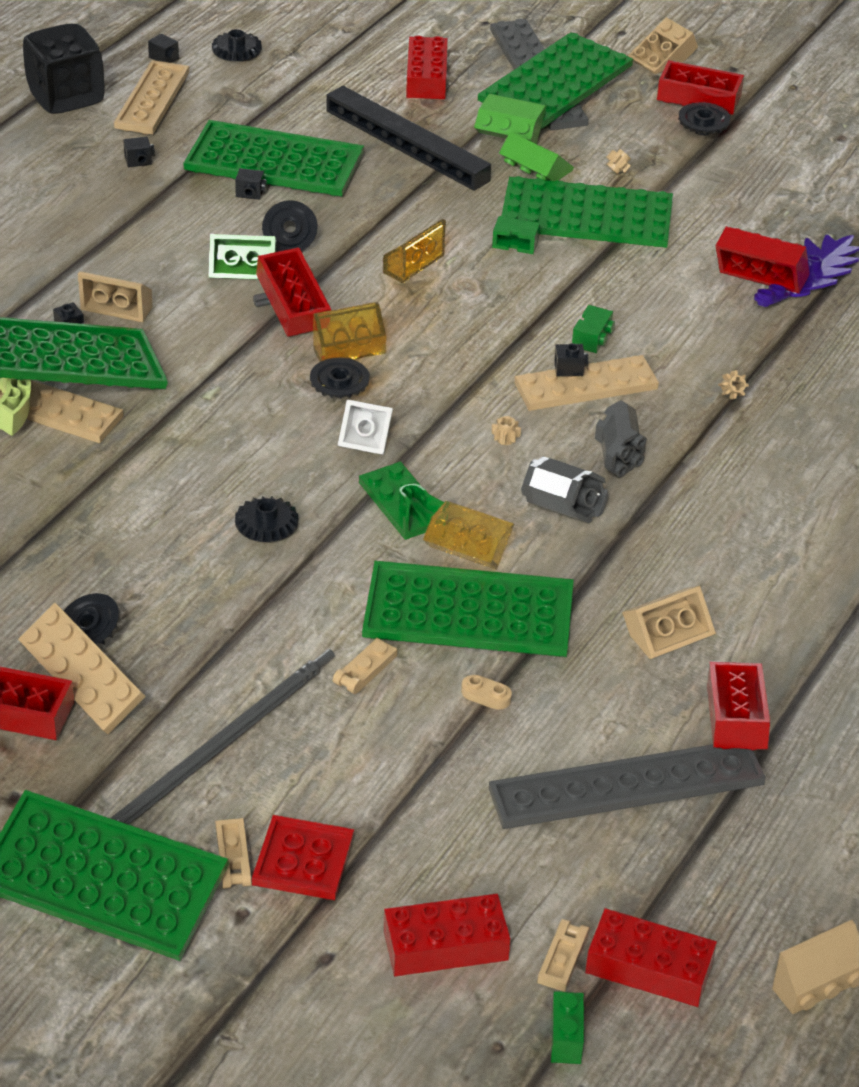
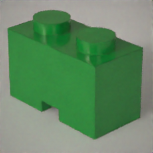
[492,216,540,255]
[572,304,615,354]
[551,991,584,1064]

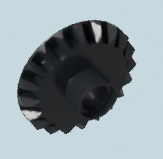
[212,29,262,61]
[678,102,731,136]
[262,200,318,252]
[310,357,370,399]
[235,496,299,542]
[64,593,121,645]

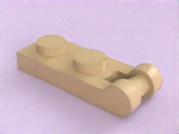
[332,638,397,695]
[215,818,251,889]
[537,919,590,992]

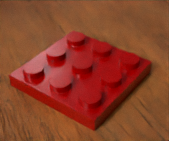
[252,815,354,900]

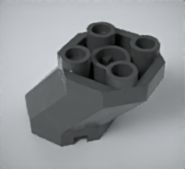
[595,400,647,477]
[521,456,609,523]

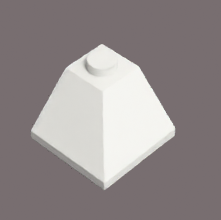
[338,400,393,455]

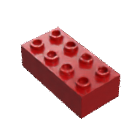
[406,35,448,99]
[657,60,744,115]
[715,226,810,294]
[256,247,331,337]
[707,661,770,750]
[0,667,75,740]
[383,893,510,977]
[585,908,717,1007]

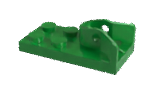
[359,461,448,540]

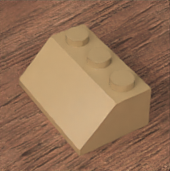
[78,271,153,322]
[622,586,716,659]
[772,920,859,1014]

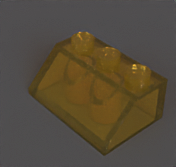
[383,219,446,283]
[313,302,386,362]
[423,501,514,570]

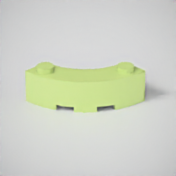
[0,378,31,436]

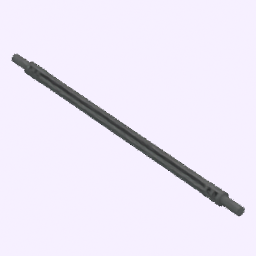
[110,649,335,825]

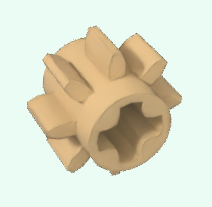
[606,149,631,174]
[718,370,749,400]
[492,416,521,445]

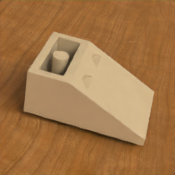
[628,17,698,74]

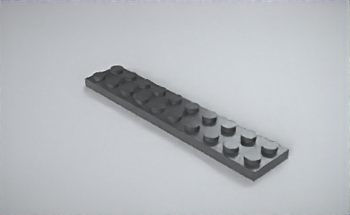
[490,19,589,131]
[489,744,766,829]

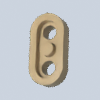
[461,675,512,710]

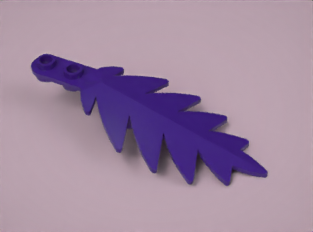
[754,235,859,307]

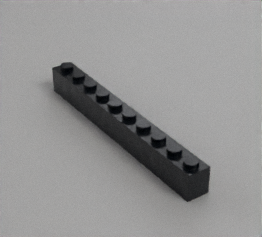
[326,86,491,191]

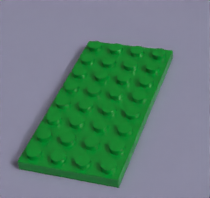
[477,32,633,129]
[183,120,364,196]
[501,176,673,248]
[0,317,168,389]
[362,560,574,657]
[0,790,229,961]

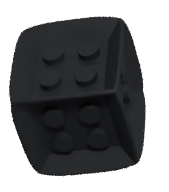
[23,23,105,113]

